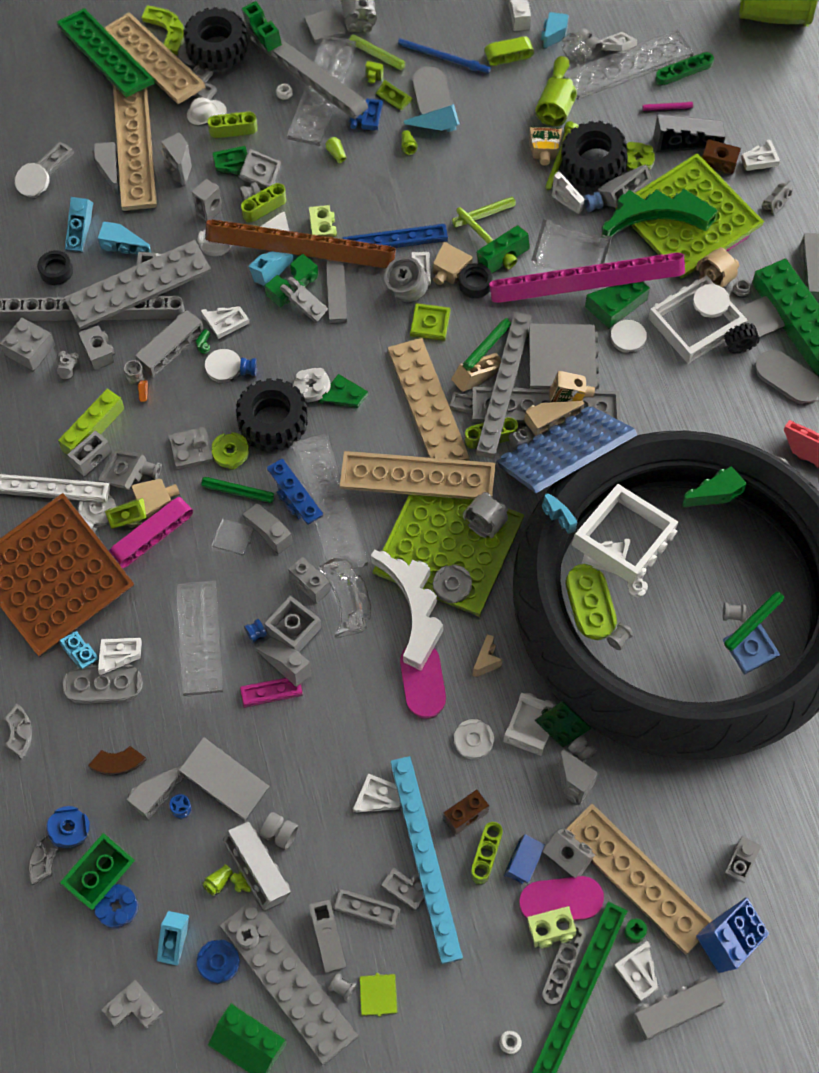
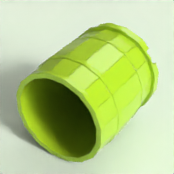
[739,0,818,27]

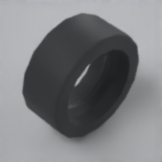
[38,250,73,285]
[459,263,493,298]

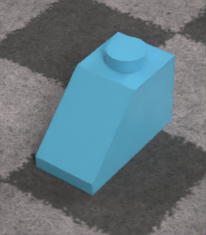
[157,911,189,966]

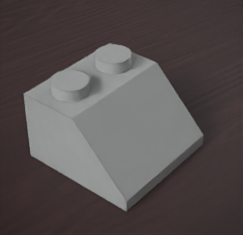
[558,749,598,804]

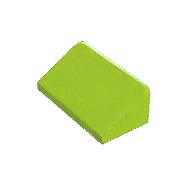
[375,79,413,111]
[105,498,146,529]

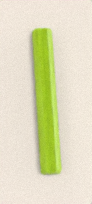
[349,34,405,70]
[452,196,516,228]

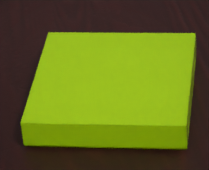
[410,303,451,341]

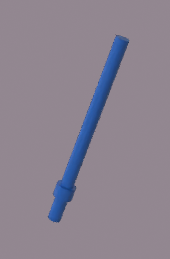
[398,38,491,74]

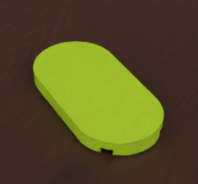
[565,564,617,640]

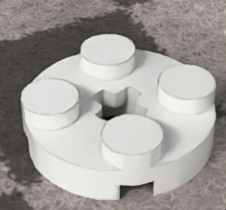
[293,368,331,402]

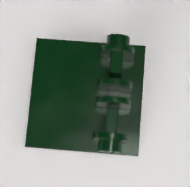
[535,701,591,747]

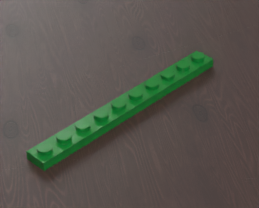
[532,901,628,1073]

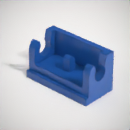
[503,834,545,884]

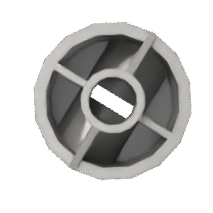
[341,0,377,32]

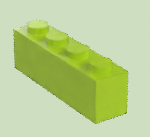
[58,388,125,454]

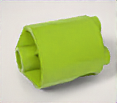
[535,78,577,127]

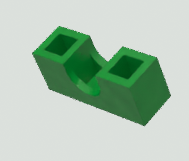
[242,1,282,52]
[476,225,530,273]
[265,254,318,308]

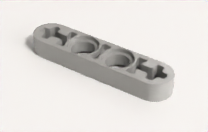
[542,924,585,1006]

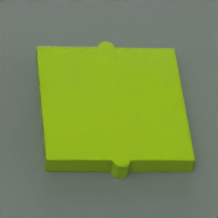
[360,973,397,1017]

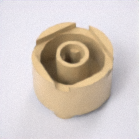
[696,247,739,288]

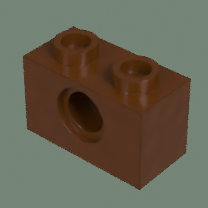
[702,139,741,174]
[443,790,489,836]

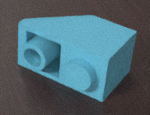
[541,12,569,48]

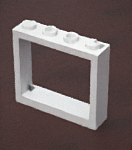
[648,276,747,364]
[572,484,678,585]

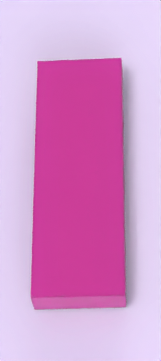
[240,678,303,707]

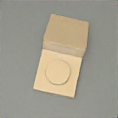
[473,634,503,677]

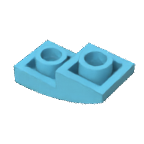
[542,494,577,534]
[59,631,99,669]

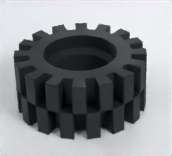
[724,323,760,354]

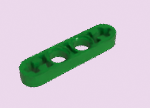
[655,52,714,85]

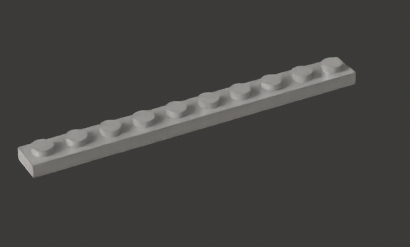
[476,312,532,459]

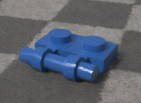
[349,98,383,131]

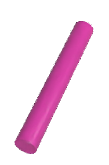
[642,102,693,111]

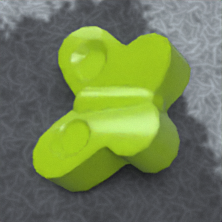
[230,871,252,892]

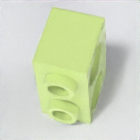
[309,205,337,238]
[527,906,576,948]

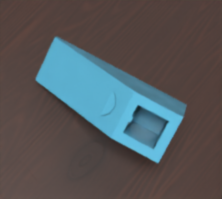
[65,197,93,252]
[98,221,151,255]
[248,251,299,286]

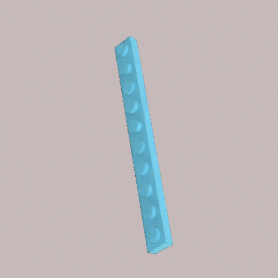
[390,756,463,965]

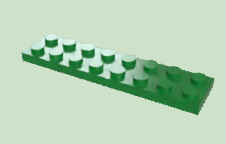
[57,8,154,98]

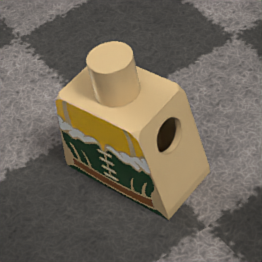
[529,126,562,166]
[549,371,595,402]

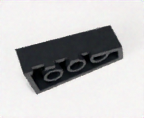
[653,114,726,153]

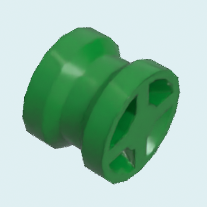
[624,918,647,944]

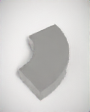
[4,704,32,759]
[29,833,64,885]

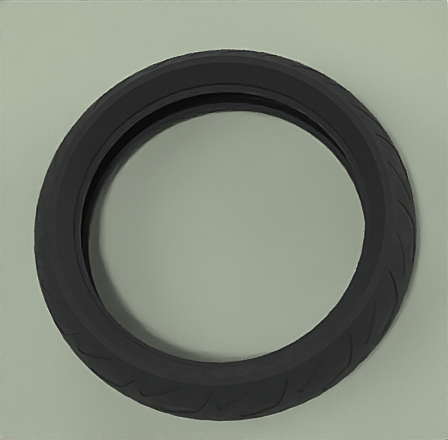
[513,430,819,760]

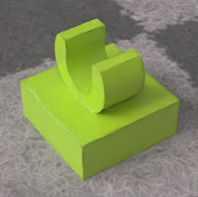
[365,61,383,84]

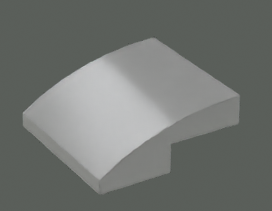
[737,296,785,337]

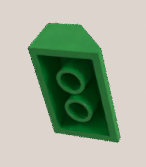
[59,833,135,910]
[208,1003,287,1073]

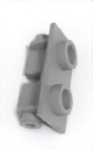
[762,180,793,215]

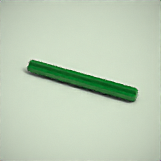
[463,318,511,371]

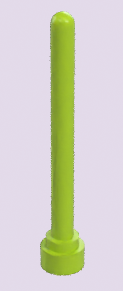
[545,121,578,190]
[456,207,518,270]

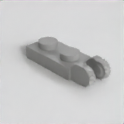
[280,276,328,323]

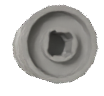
[571,29,603,60]
[260,812,299,850]

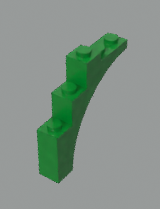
[601,189,718,241]

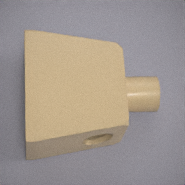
[433,242,473,285]
[131,479,180,521]

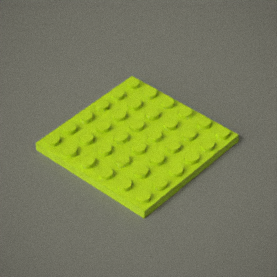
[616,153,764,279]
[373,495,525,617]

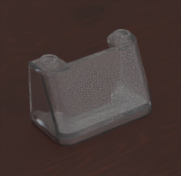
[531,219,612,270]

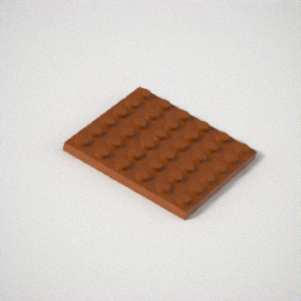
[0,493,135,657]

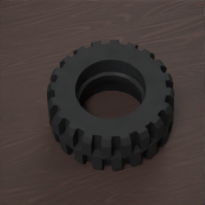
[183,7,248,72]
[561,121,628,188]
[236,378,308,451]

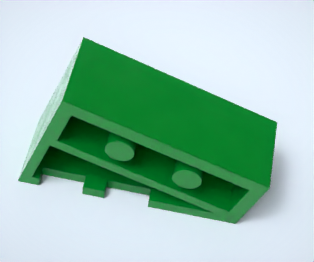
[585,282,650,329]

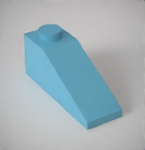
[404,104,460,132]

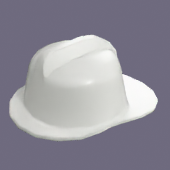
[187,97,227,125]

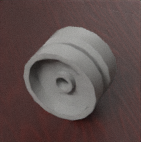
[384,256,429,302]

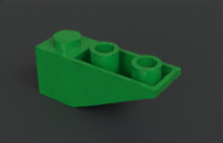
[682,466,747,507]

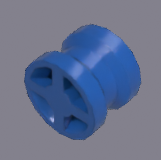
[240,358,257,376]
[244,619,267,643]
[169,794,192,819]

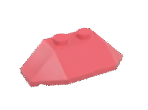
[784,420,819,468]

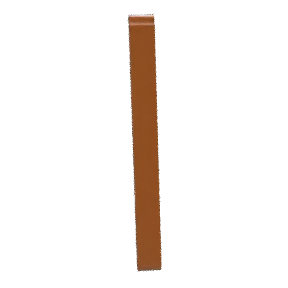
[205,220,396,268]

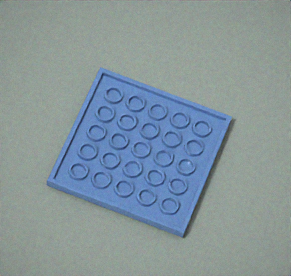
[497,406,637,493]

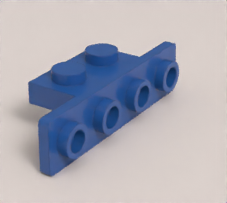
[267,459,323,525]

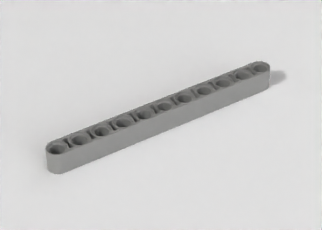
[243,19,368,119]
[0,296,185,322]

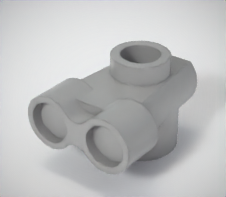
[56,351,80,379]
[509,426,535,450]

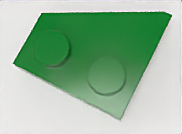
[212,146,248,175]
[318,374,368,408]

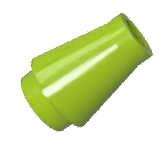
[552,56,570,78]
[401,130,418,155]
[325,137,347,163]
[202,864,233,896]

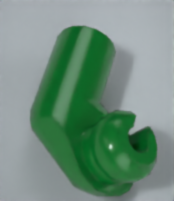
[195,329,211,354]

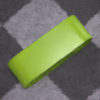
[484,36,534,66]
[207,112,258,138]
[241,183,286,223]
[465,417,518,449]
[471,821,503,885]

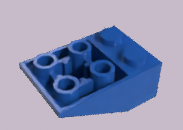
[696,897,769,973]

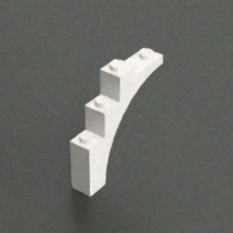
[371,549,443,671]

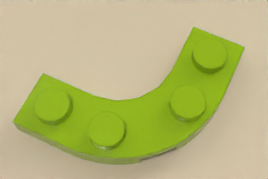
[142,5,184,56]

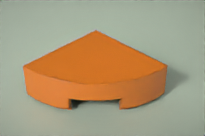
[138,380,148,402]

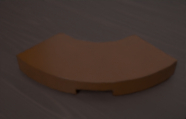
[88,746,147,775]

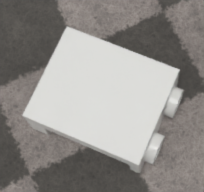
[503,693,556,756]

